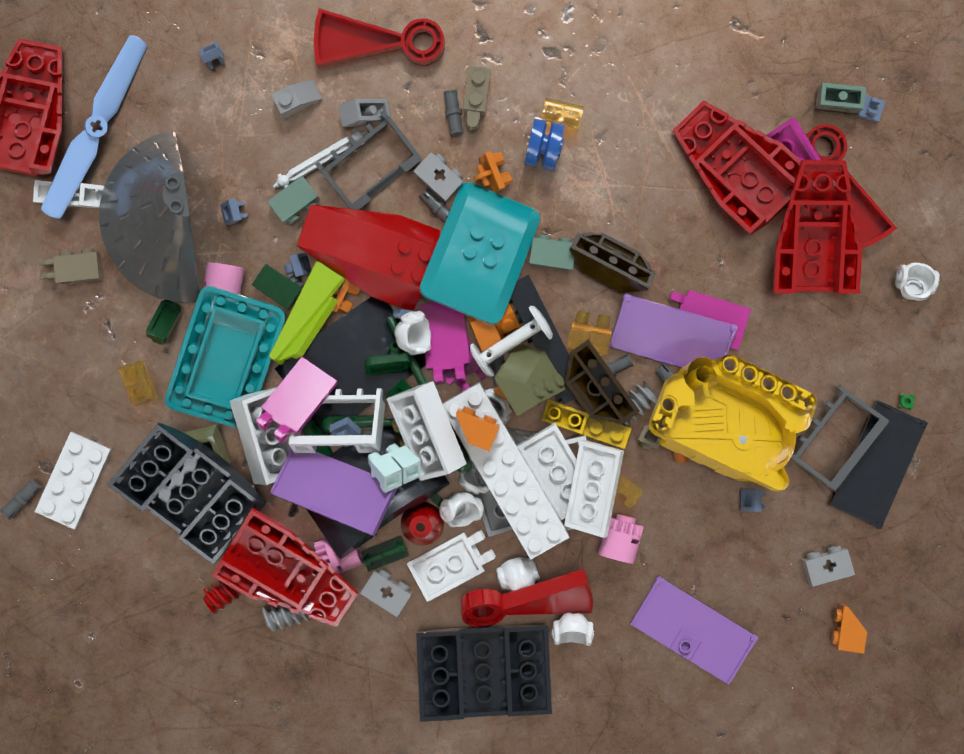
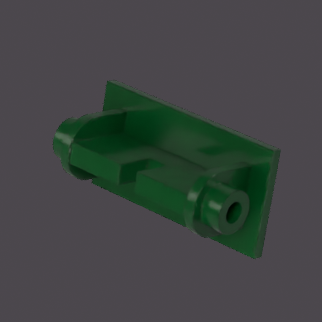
[361,536,409,572]

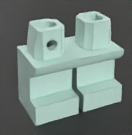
[368,443,421,493]

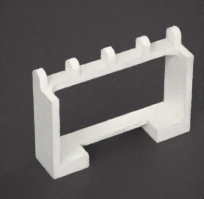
[288,388,385,453]

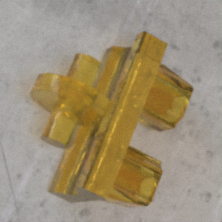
[541,98,584,129]

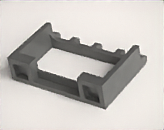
[315,110,422,210]
[791,385,890,493]

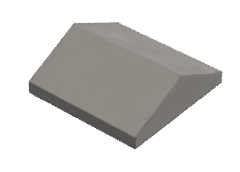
[475,490,513,537]

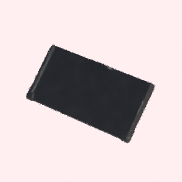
[830,400,928,529]

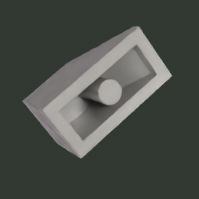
[271,79,323,118]
[338,99,391,127]

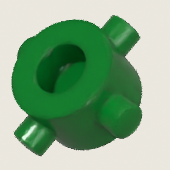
[898,393,915,410]

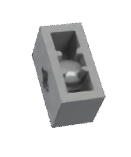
[413,152,464,203]
[801,545,855,587]
[360,569,412,617]

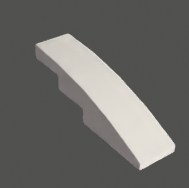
[32,180,104,208]

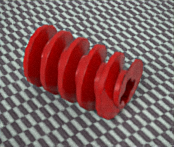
[203,580,242,614]

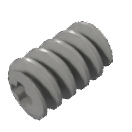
[623,380,657,427]
[262,605,311,632]

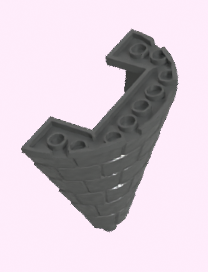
[99,131,199,303]

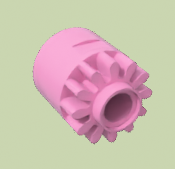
[203,262,245,295]
[598,514,644,564]
[314,538,363,574]

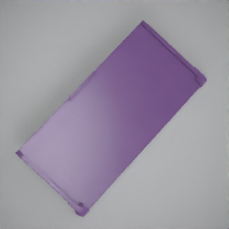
[609,293,738,367]
[270,449,398,536]
[630,576,759,685]

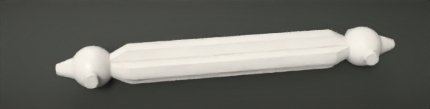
[273,129,368,188]

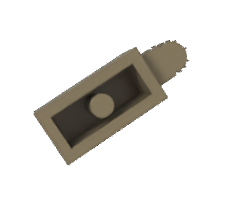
[463,65,491,130]
[38,249,104,284]

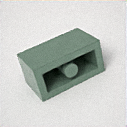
[815,83,866,113]
[267,175,320,225]
[529,234,574,271]

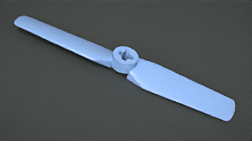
[41,35,147,219]

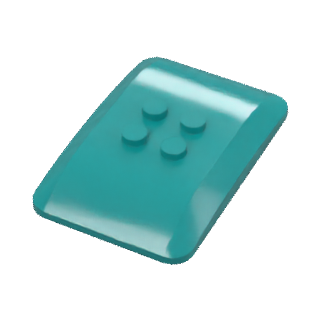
[419,182,540,325]
[165,286,285,429]

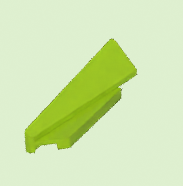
[269,261,345,365]

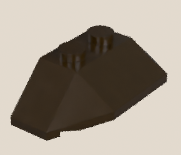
[569,232,656,292]
[565,339,640,424]

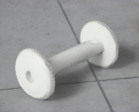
[470,306,553,377]

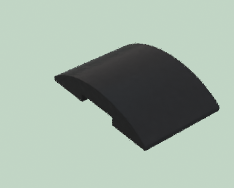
[274,297,426,436]
[107,422,266,564]
[306,427,450,560]
[416,625,552,722]

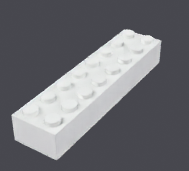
[442,382,569,559]

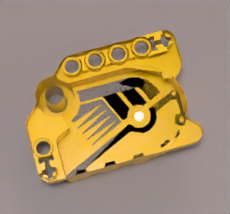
[648,354,817,492]

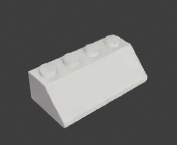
[387,381,467,481]
[230,387,291,485]

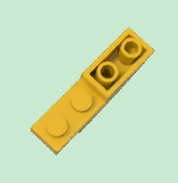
[541,400,633,450]

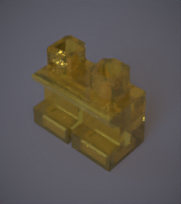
[566,310,612,356]
[118,360,158,406]
[616,475,644,509]

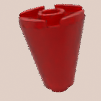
[401,502,444,546]

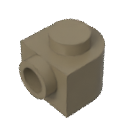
[636,424,662,451]

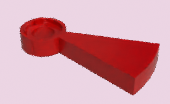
[314,8,445,68]
[806,124,897,249]
[460,569,593,627]

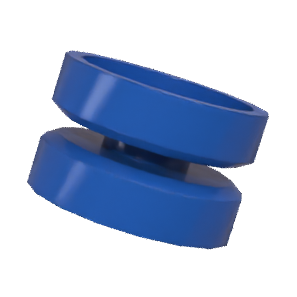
[524,117,565,171]

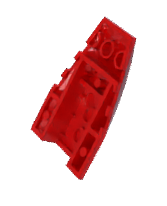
[0,38,62,176]
[672,100,801,235]
[773,160,862,294]
[296,204,440,311]
[212,508,359,627]

